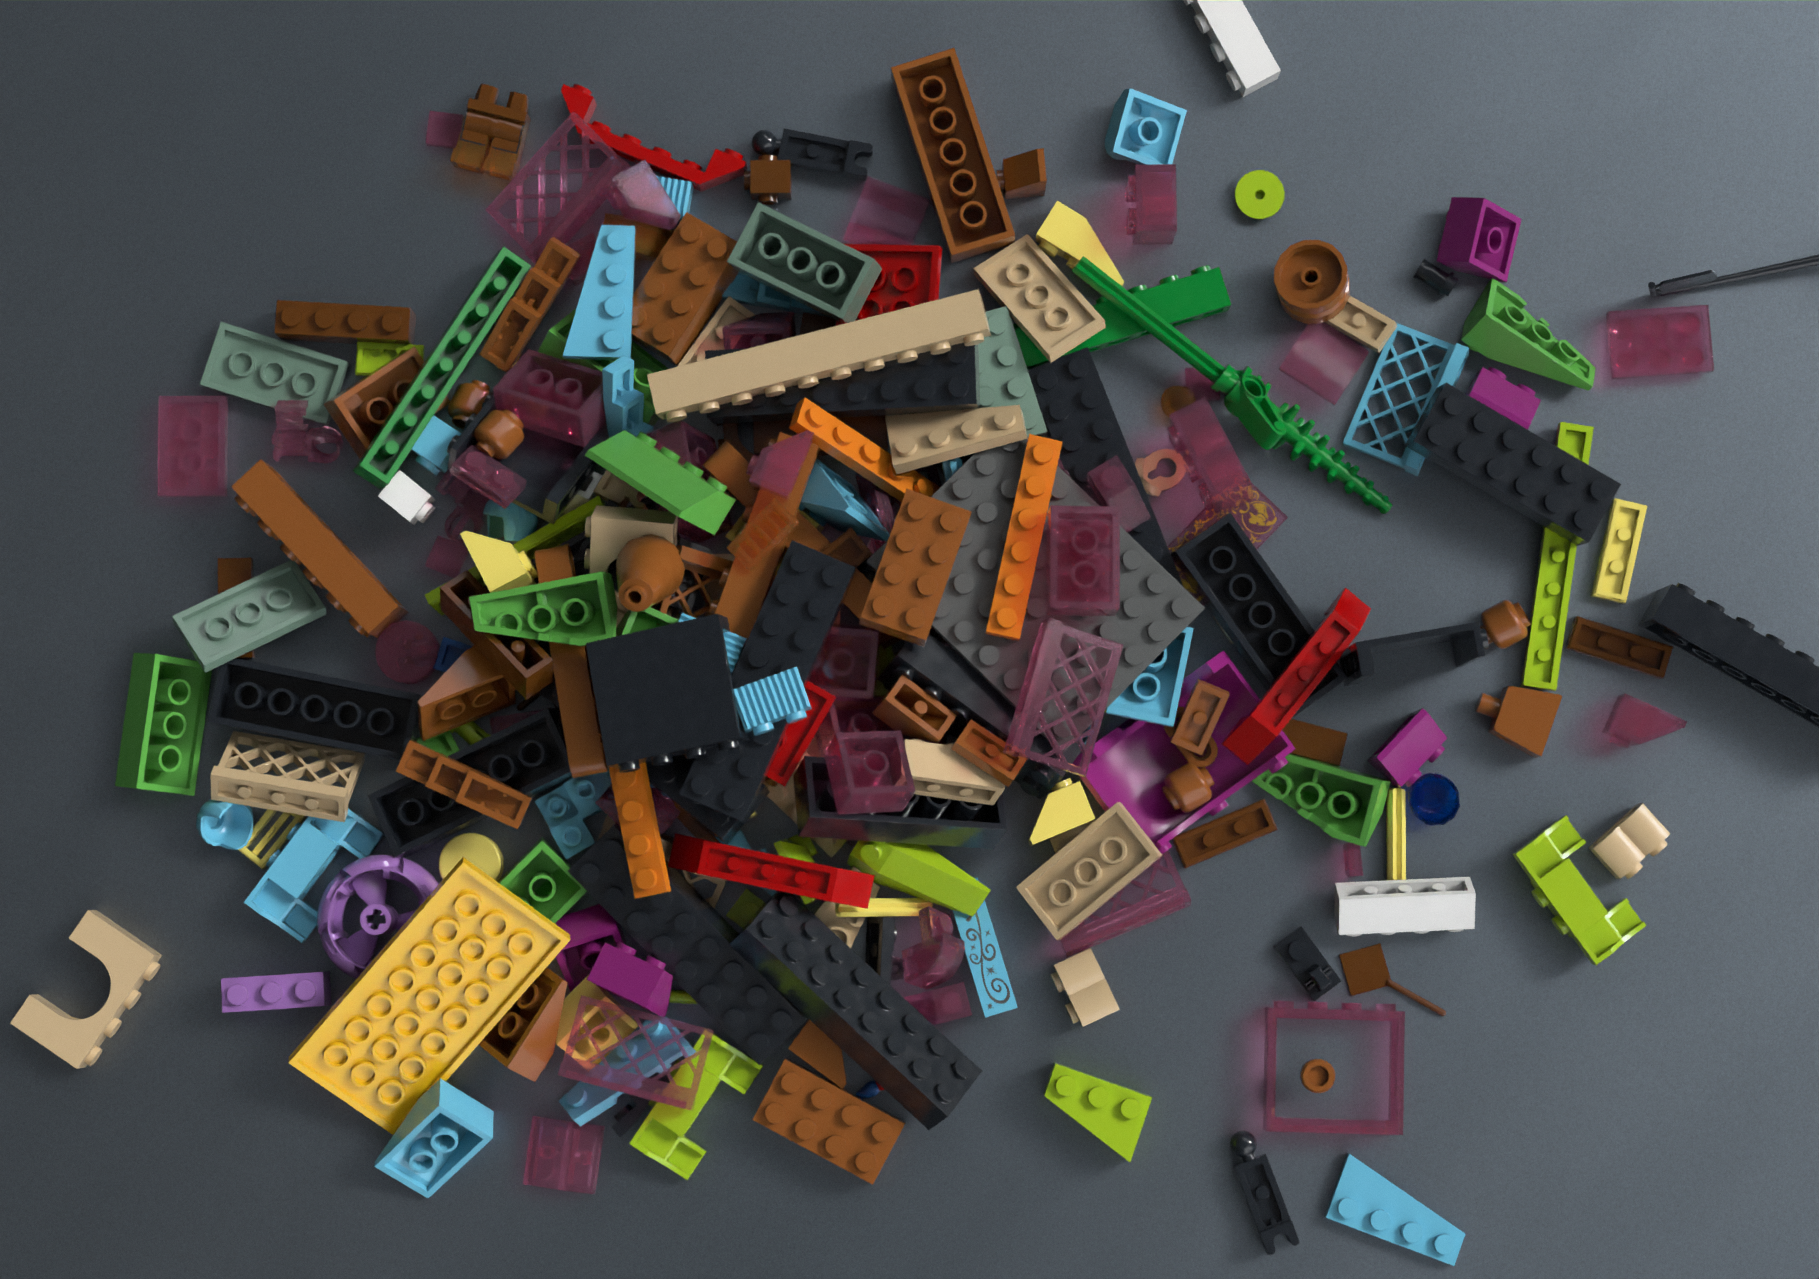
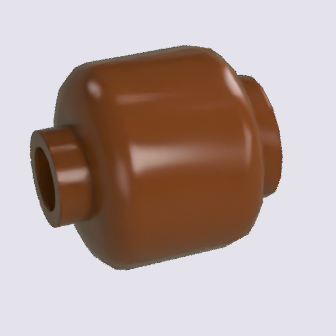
[447,380,490,430]
[474,409,524,460]
[1480,599,1531,649]
[1162,763,1215,813]

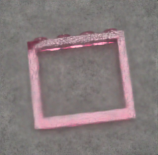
[1263,1001,1405,1135]

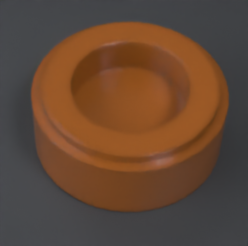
[1300,1058,1335,1093]

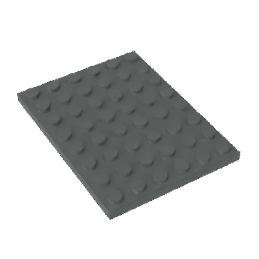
[866,436,1205,754]

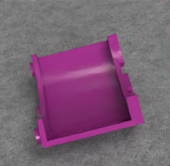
[1072,650,1296,854]

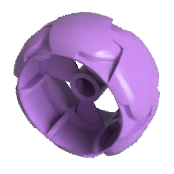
[317,855,439,979]

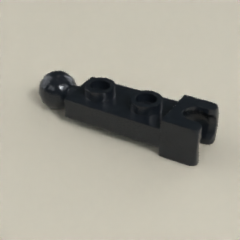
[752,128,873,181]
[1230,1130,1300,1255]

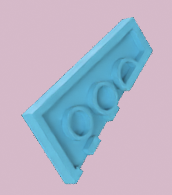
[563,225,636,360]
[559,1013,696,1127]
[1324,1153,1465,1266]

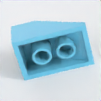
[798,458,890,541]
[1106,627,1194,727]
[374,1078,494,1198]

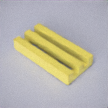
[238,809,306,870]

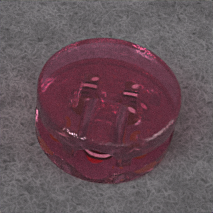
[375,621,440,684]

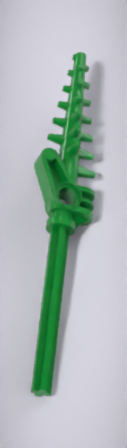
[1072,256,1393,514]

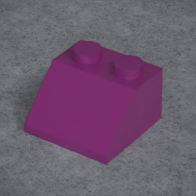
[1437,197,1522,282]
[1465,367,1541,430]
[1367,708,1447,788]
[555,904,627,992]
[587,942,673,1018]

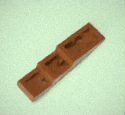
[479,237,581,372]
[396,740,532,829]

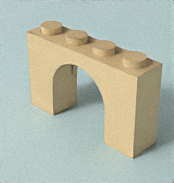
[584,505,678,627]
[10,910,162,1069]

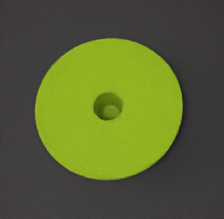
[1235,170,1285,219]

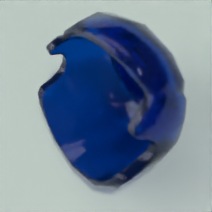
[1408,772,1460,826]

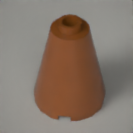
[616,534,685,612]

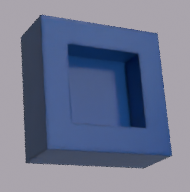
[433,637,472,673]

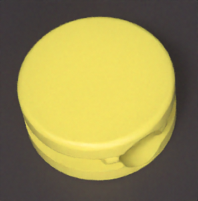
[439,833,504,881]

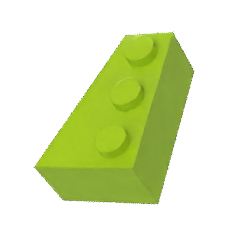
[1043,1062,1152,1162]

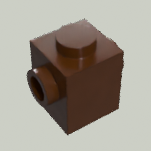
[744,155,792,205]

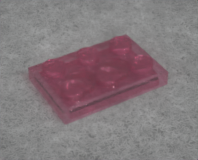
[1606,305,1714,379]
[158,396,228,497]

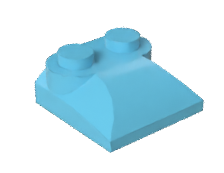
[1105,88,1187,174]

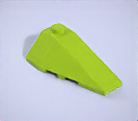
[847,840,991,917]

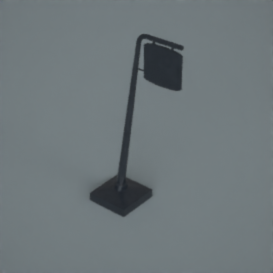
[1648,254,1819,297]

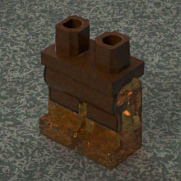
[450,84,531,182]

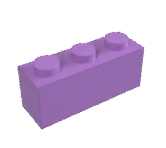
[221,971,332,1013]

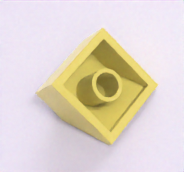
[460,531,538,593]
[1028,778,1096,846]
[556,975,640,1072]

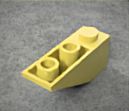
[1035,201,1124,287]

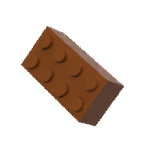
[632,212,738,366]
[859,489,972,647]
[753,1058,905,1185]

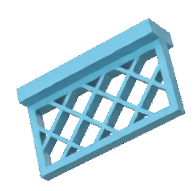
[1343,323,1469,476]

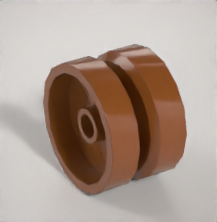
[1274,240,1350,324]

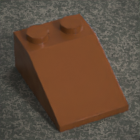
[323,346,451,459]
[418,645,516,741]
[478,967,568,1082]

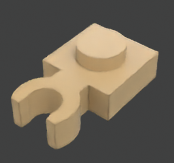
[593,470,648,510]

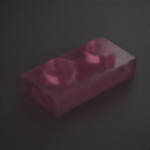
[450,445,527,509]

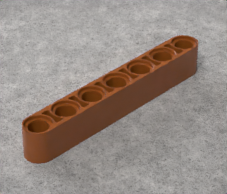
[702,441,872,628]
[535,544,608,778]

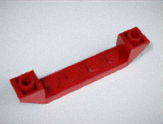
[561,84,748,192]
[1221,588,1371,765]
[668,833,875,909]

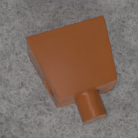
[1475,686,1562,758]

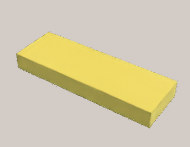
[1591,498,1647,604]

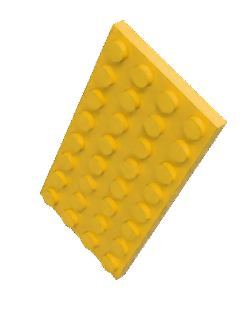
[288,857,570,1135]

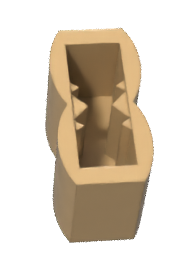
[1589,803,1670,879]
[1050,948,1120,1027]

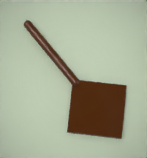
[1339,943,1446,1016]

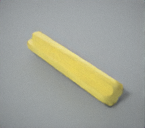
[1386,788,1406,880]
[835,898,933,917]

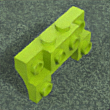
[1512,815,1647,965]
[629,1029,763,1180]

